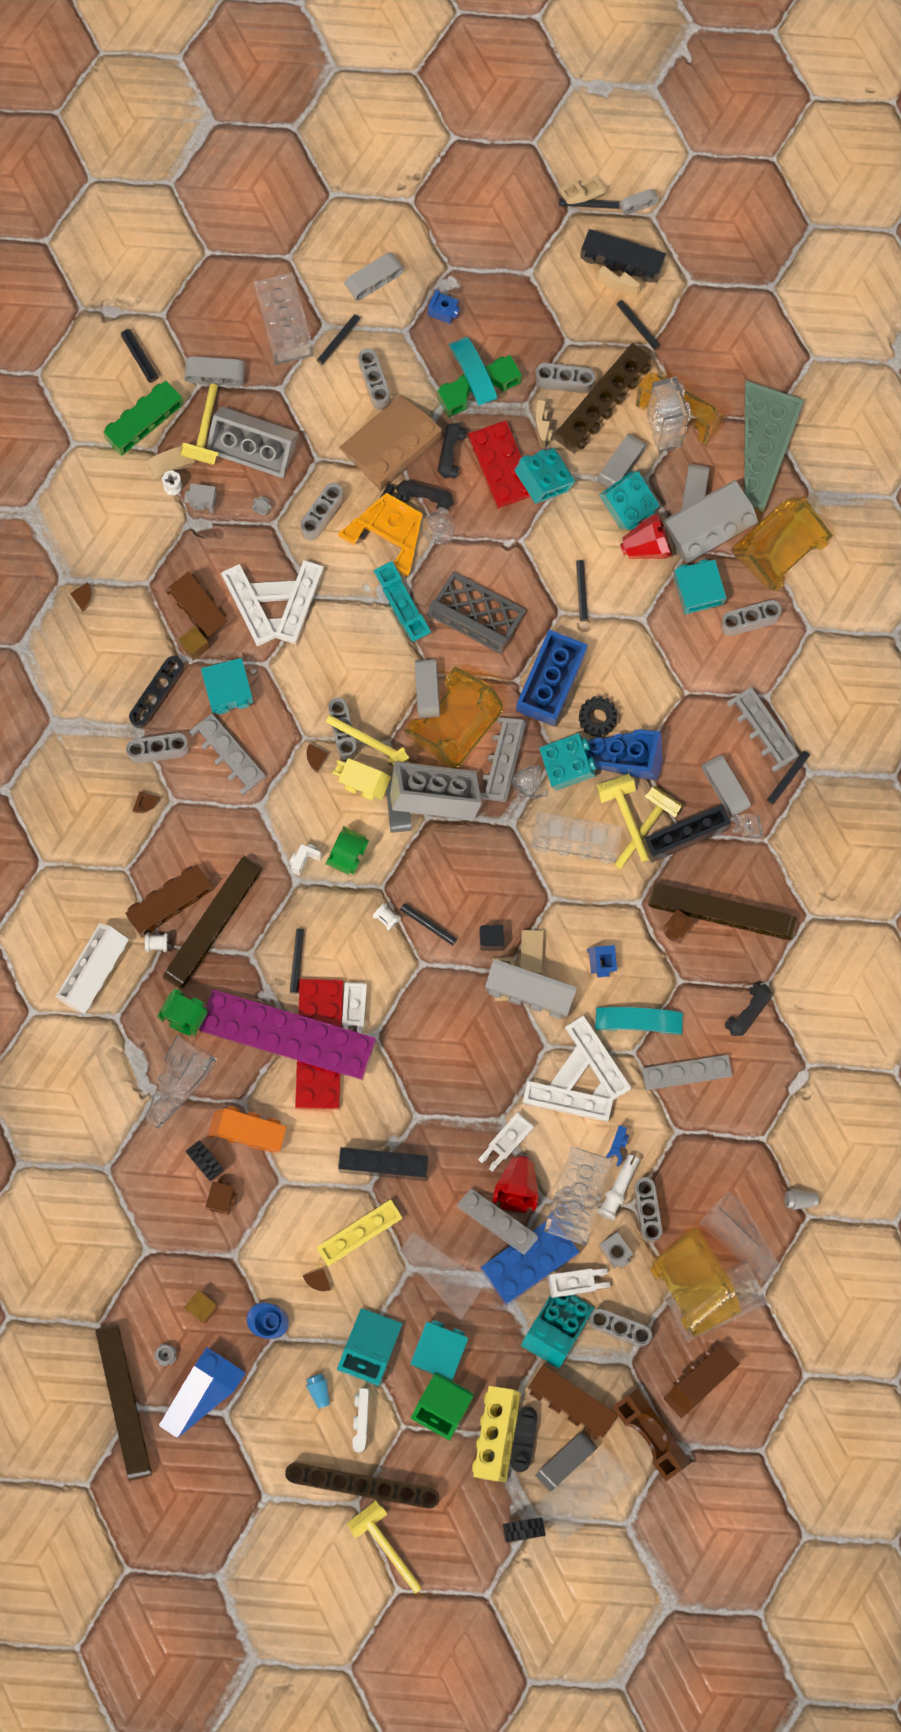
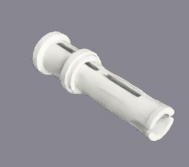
[596,1154,640,1221]

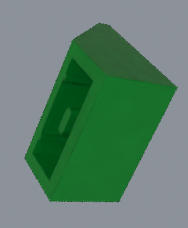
[410,1372,475,1441]

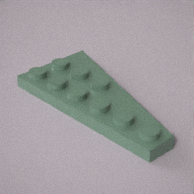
[744,381,804,512]

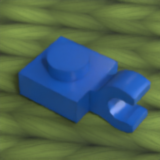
[605,1125,629,1167]

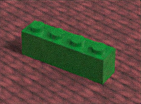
[103,380,184,457]

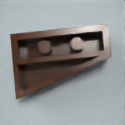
[164,571,228,638]
[663,1344,740,1419]

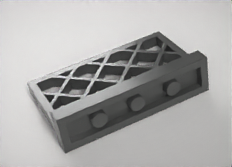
[428,572,526,654]

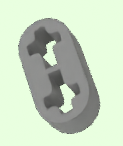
[620,189,659,215]

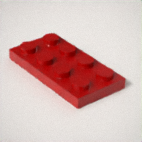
[468,420,531,509]

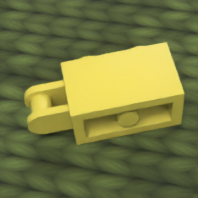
[331,758,391,801]

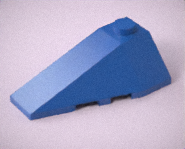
[588,729,663,780]
[159,1347,246,1438]

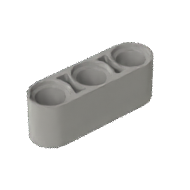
[344,252,404,301]
[358,348,390,410]
[184,357,245,386]
[535,363,595,393]
[597,433,647,488]
[681,463,710,510]
[301,483,343,540]
[721,600,781,636]
[415,659,440,719]
[328,697,357,761]
[126,733,189,763]
[701,754,751,817]
[634,1177,662,1244]
[589,1309,652,1347]

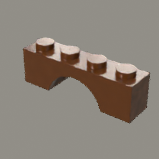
[612,1388,691,1482]

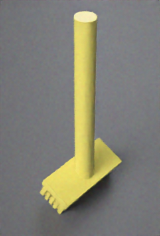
[180,384,218,465]
[326,715,409,767]
[597,773,650,862]
[614,786,683,869]
[346,1501,422,1593]

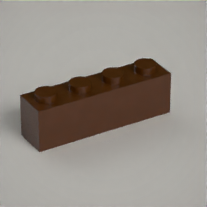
[125,865,213,938]
[527,1365,618,1440]

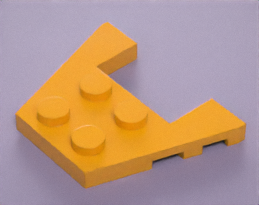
[338,493,422,577]

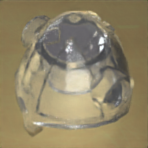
[422,508,456,545]
[512,765,548,799]

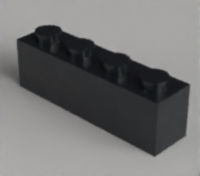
[580,229,666,283]
[643,805,731,863]
[338,1147,428,1181]

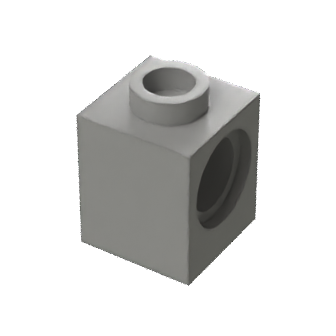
[599,1232,633,1269]

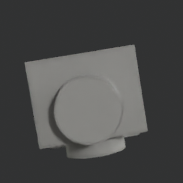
[185,484,217,514]

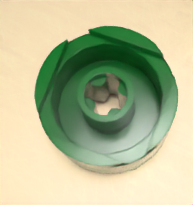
[325,825,369,875]
[157,989,208,1037]

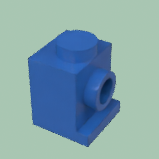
[428,290,461,324]
[587,945,617,978]

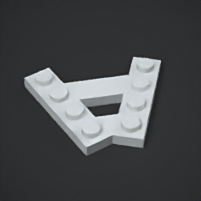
[221,560,324,647]
[522,1016,631,1122]

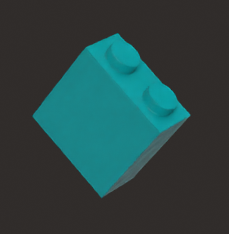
[514,448,575,504]
[599,471,660,531]
[673,559,726,615]
[201,658,253,714]
[539,733,597,791]
[410,1320,468,1381]

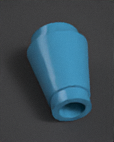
[305,1373,330,1409]

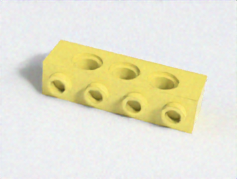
[472,1386,521,1483]

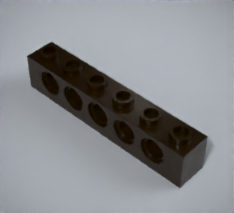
[555,342,652,454]

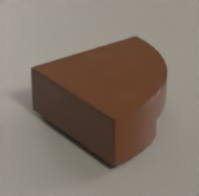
[70,582,92,612]
[306,743,328,773]
[133,791,160,813]
[303,1269,331,1292]

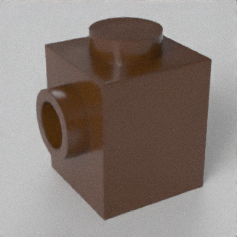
[663,909,695,944]
[206,1179,238,1215]

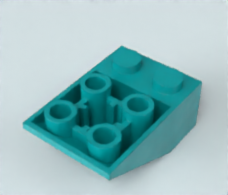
[521,1295,595,1369]
[336,1308,403,1387]

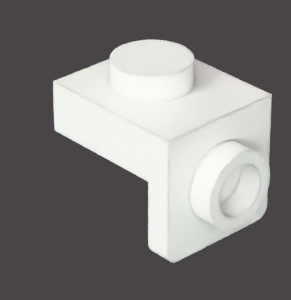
[289,844,322,875]

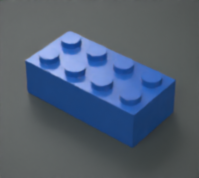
[516,630,588,727]
[481,1216,579,1306]

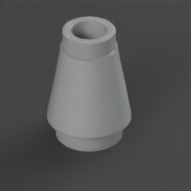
[784,1188,819,1211]

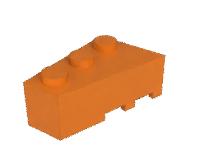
[207,1106,287,1153]

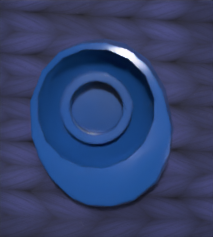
[247,1303,289,1339]

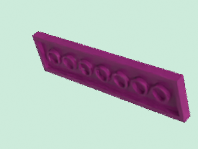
[199,989,377,1081]

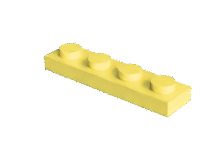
[316,1199,403,1267]

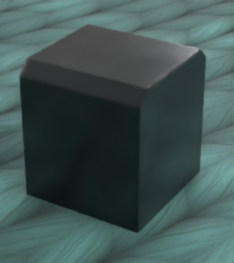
[479,925,504,951]

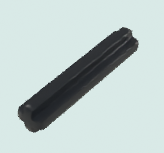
[121,329,158,383]

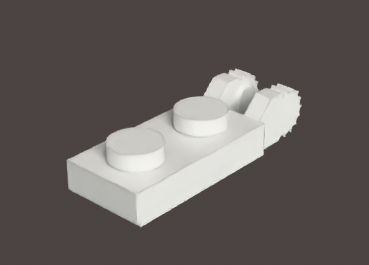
[342,982,367,1034]
[479,1112,534,1172]
[548,1268,611,1298]
[352,1388,369,1453]

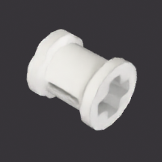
[162,470,182,495]
[373,903,401,931]
[145,932,169,953]

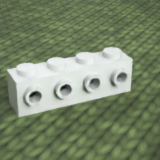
[56,923,129,1014]

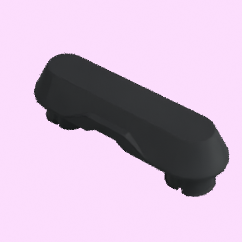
[437,423,467,479]
[396,480,454,513]
[725,982,772,1036]
[510,1407,538,1472]

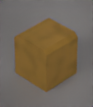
[178,626,209,661]
[184,1290,217,1323]

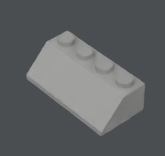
[206,407,299,478]
[664,480,758,563]
[390,761,482,820]
[485,959,577,1019]

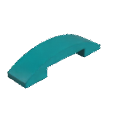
[448,337,497,406]
[373,561,431,643]
[595,1007,683,1035]

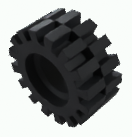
[579,696,617,737]
[185,1140,224,1182]
[502,1517,546,1543]

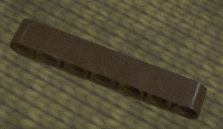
[163,856,263,990]
[648,884,798,940]
[95,1323,152,1481]
[285,1463,439,1509]

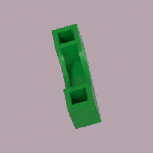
[437,355,522,418]

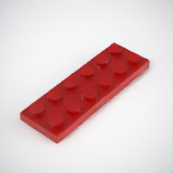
[295,979,343,1110]

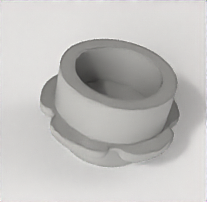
[252,496,272,515]
[154,1344,176,1366]

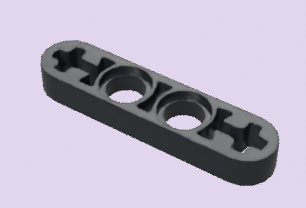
[129,656,184,728]

